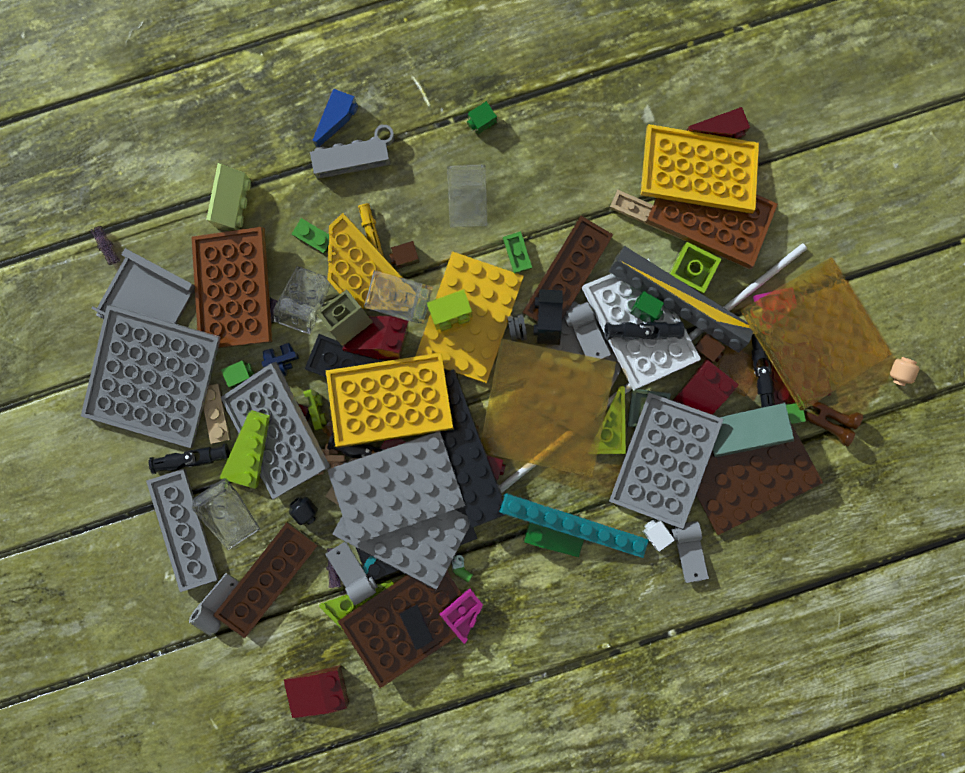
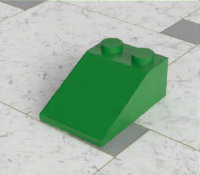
[523,519,588,557]

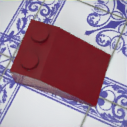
[343,316,409,361]
[672,360,739,415]
[284,665,349,718]

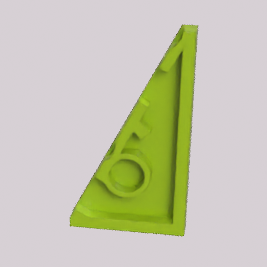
[588,386,626,454]
[319,579,394,630]

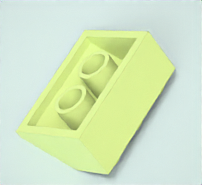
[206,163,251,231]

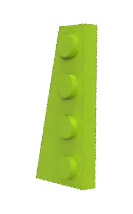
[220,410,270,489]

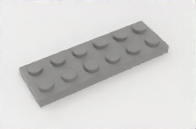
[146,469,219,592]

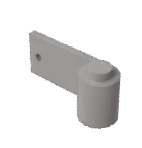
[564,302,611,365]
[671,521,709,583]
[325,541,377,605]
[189,573,240,635]

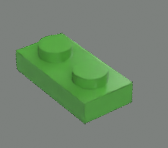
[292,218,329,254]
[503,232,532,273]

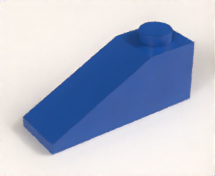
[312,88,358,147]

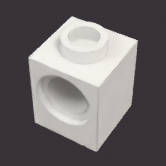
[642,520,675,552]

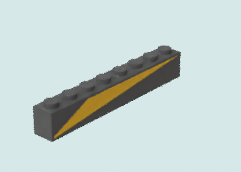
[608,246,755,353]

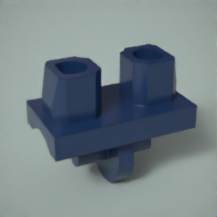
[261,343,299,377]

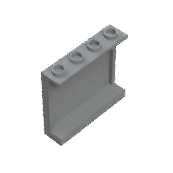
[91,248,195,324]

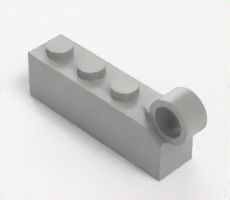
[310,125,394,179]

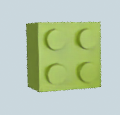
[669,242,721,294]
[427,289,472,331]

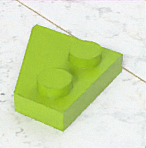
[303,390,327,431]

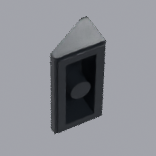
[399,604,433,650]

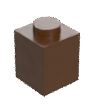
[389,241,420,269]
[694,333,725,363]

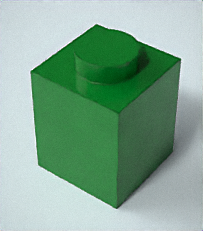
[467,101,497,135]
[630,292,664,322]

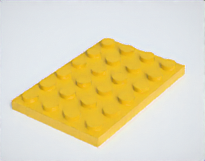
[640,124,759,214]
[415,251,524,384]
[326,353,453,448]

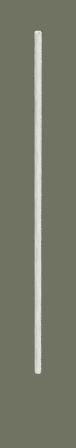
[499,243,807,493]

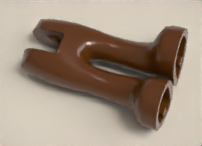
[804,400,863,447]

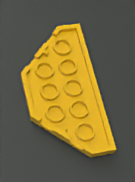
[327,213,422,311]

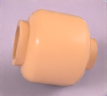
[889,357,920,386]

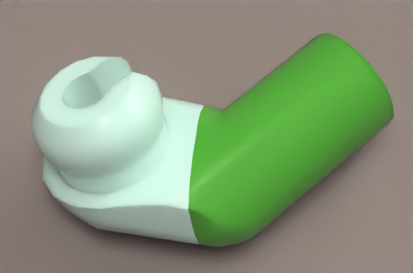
[451,555,473,582]

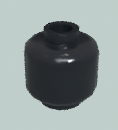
[289,496,318,525]

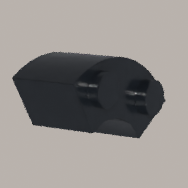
[533,289,563,345]

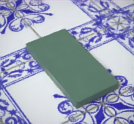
[713,403,794,457]

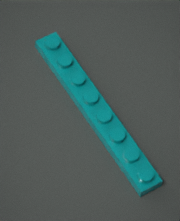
[500,493,649,558]

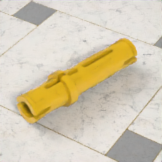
[358,203,384,256]

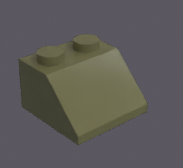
[317,289,372,346]

